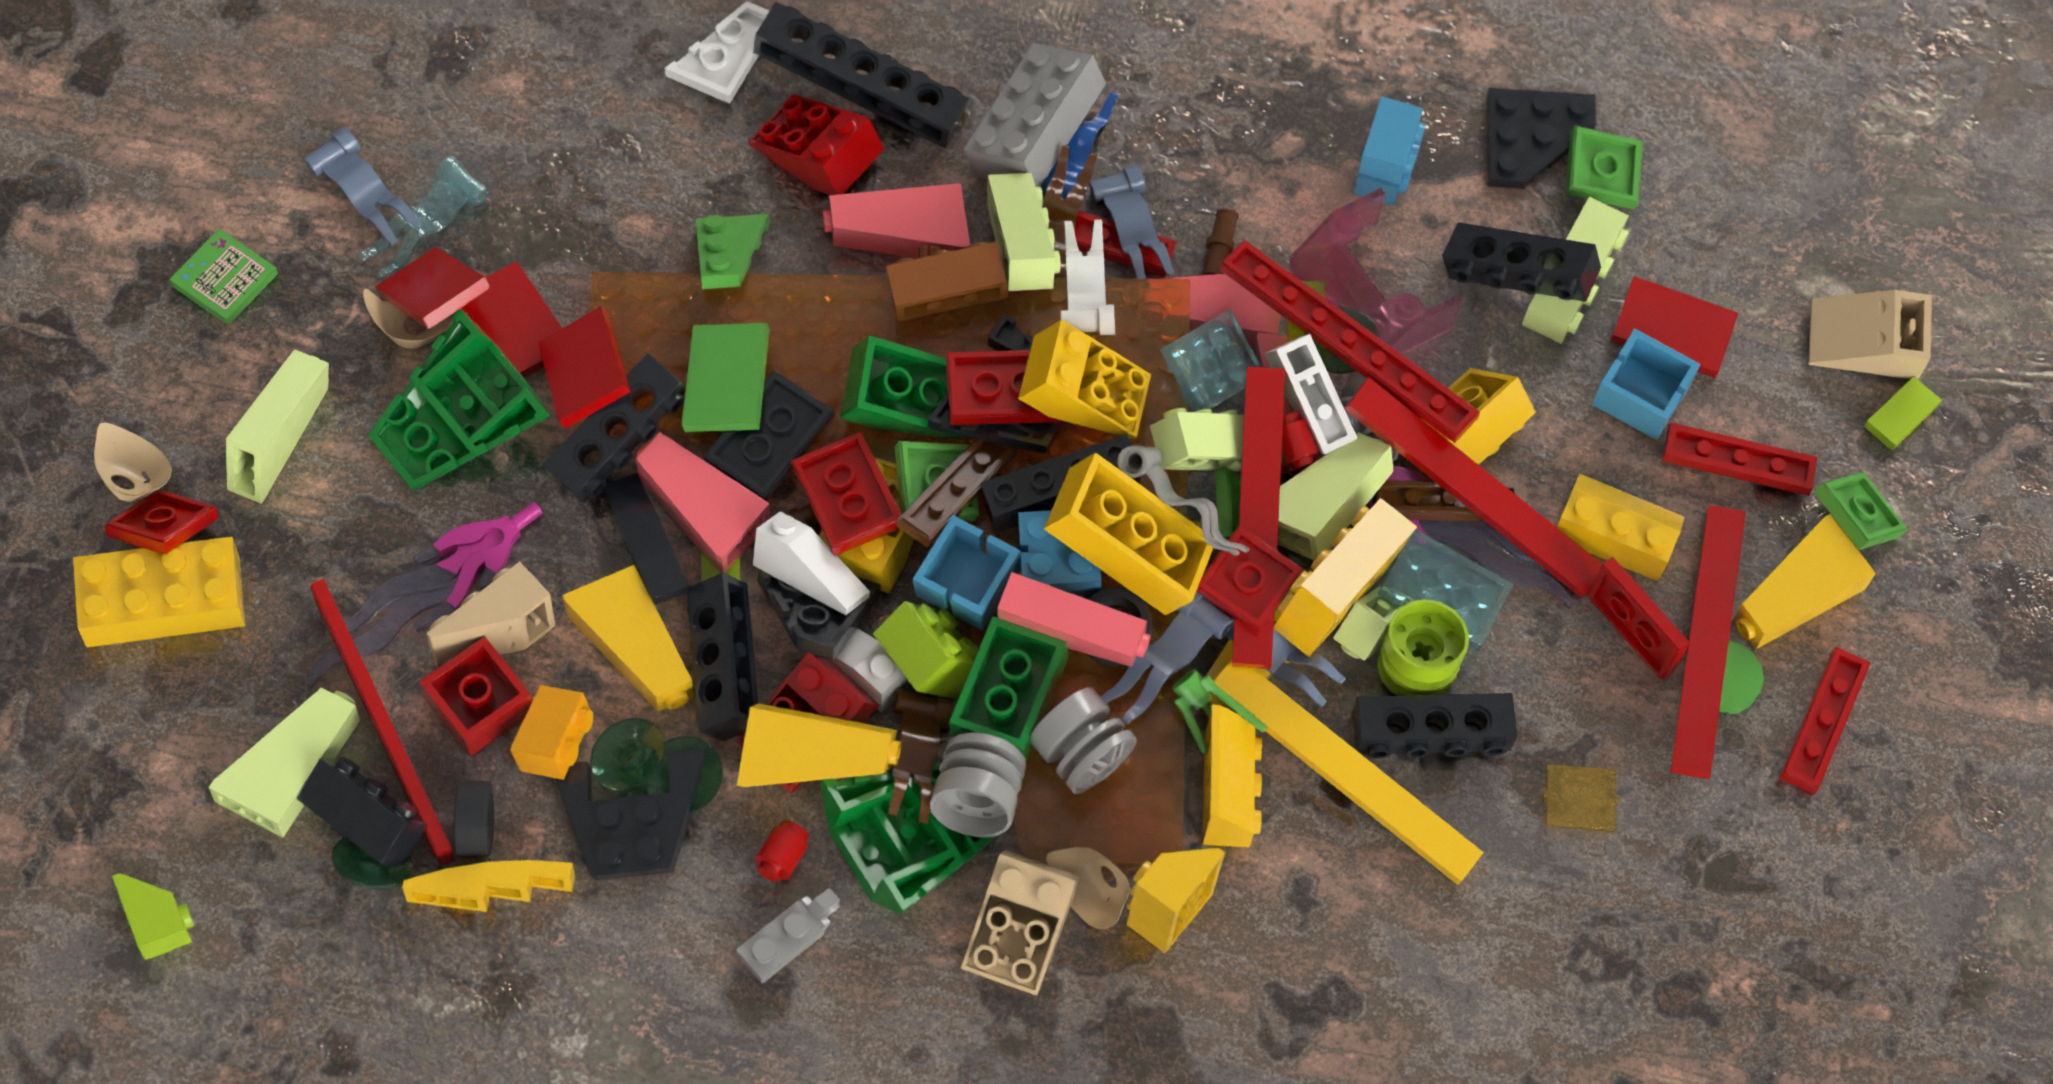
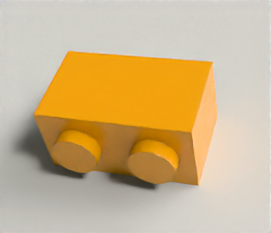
[510,685,593,780]

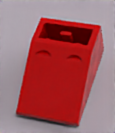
[747,94,884,195]
[735,653,880,793]

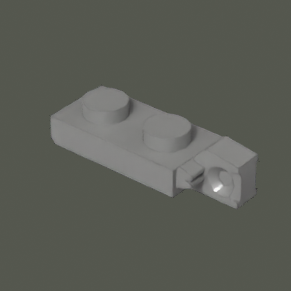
[736,888,840,984]

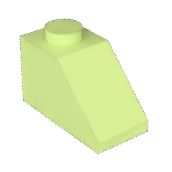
[1333,586,1405,661]

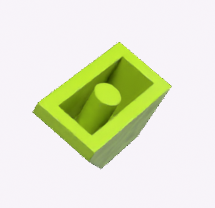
[112,873,195,961]

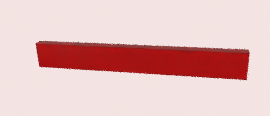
[1220,239,1480,443]
[1231,366,1285,669]
[1344,377,1602,598]
[1670,505,1746,780]
[310,578,455,866]

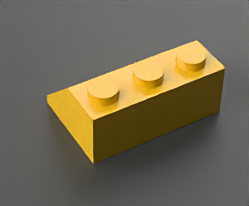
[1419,368,1536,465]
[1557,473,1685,582]
[1203,705,1262,847]
[1127,848,1225,953]

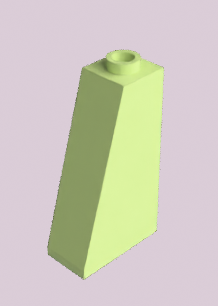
[226,349,329,504]
[1277,432,1394,561]
[209,688,360,837]

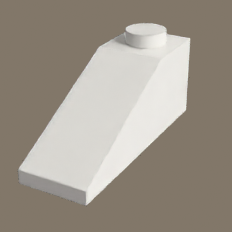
[1265,334,1358,455]
[753,511,870,615]
[833,628,909,712]

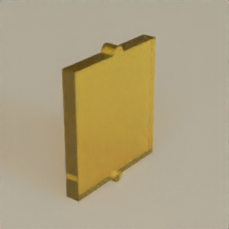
[1542,764,1620,833]

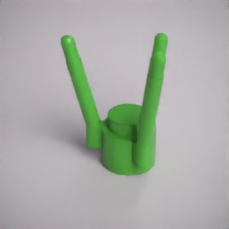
[1171,669,1267,754]

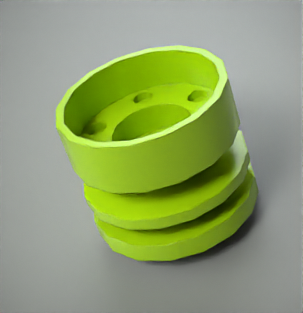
[1377,599,1469,696]

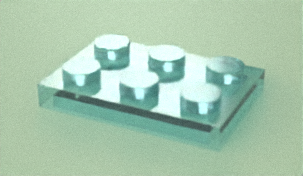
[1160,309,1261,412]
[1377,529,1514,651]

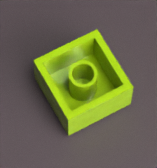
[873,601,979,699]

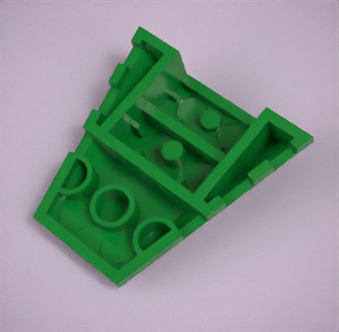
[368,308,551,491]
[820,762,1014,915]

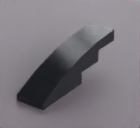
[602,473,690,605]

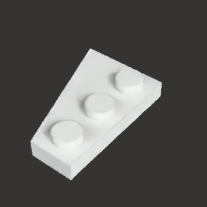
[665,1,769,104]

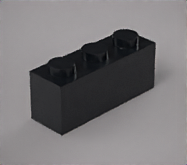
[297,756,427,866]

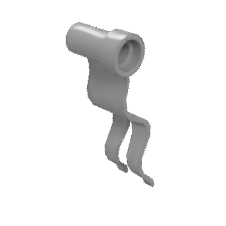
[1118,445,1250,556]

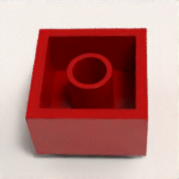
[419,636,533,757]

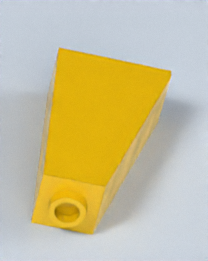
[1733,514,1876,650]
[562,565,694,712]
[737,703,901,787]

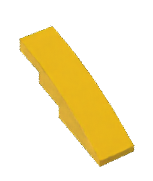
[403,860,575,912]

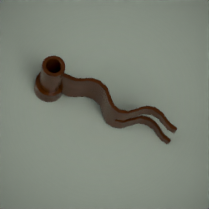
[1042,145,1098,291]
[888,689,953,823]

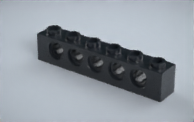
[753,1,969,149]

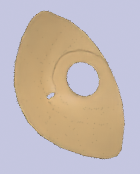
[363,289,468,349]
[94,422,172,502]
[1046,847,1131,929]

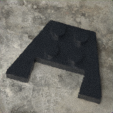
[927,313,1068,454]
[555,749,707,880]

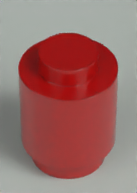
[1281,411,1320,471]
[754,820,809,882]

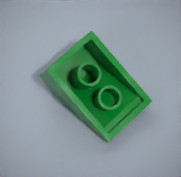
[840,335,962,440]

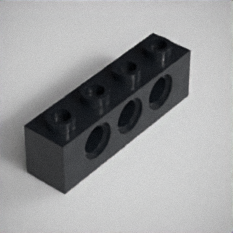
[1442,222,1601,302]
[543,353,686,503]
[981,434,1141,534]
[687,573,758,741]
[1352,693,1517,759]

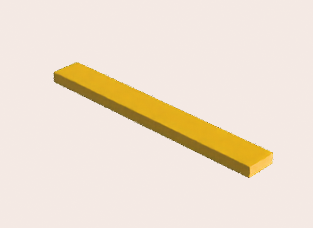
[1214,659,1484,885]

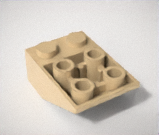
[1808,290,1932,379]
[426,562,555,669]
[961,850,1080,996]

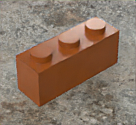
[886,242,1008,322]

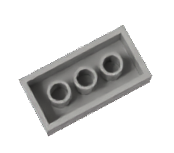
[964,43,1106,187]

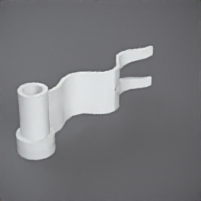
[1061,219,1115,335]

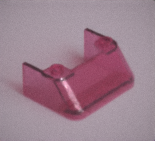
[1289,188,1462,355]

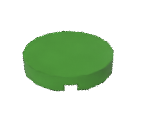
[1719,640,1764,715]

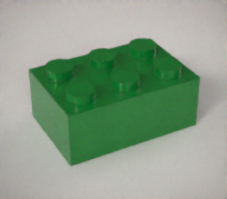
[949,616,1068,762]

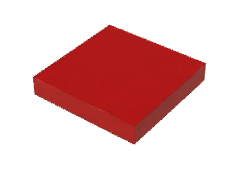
[104,489,219,555]
[1196,525,1304,634]

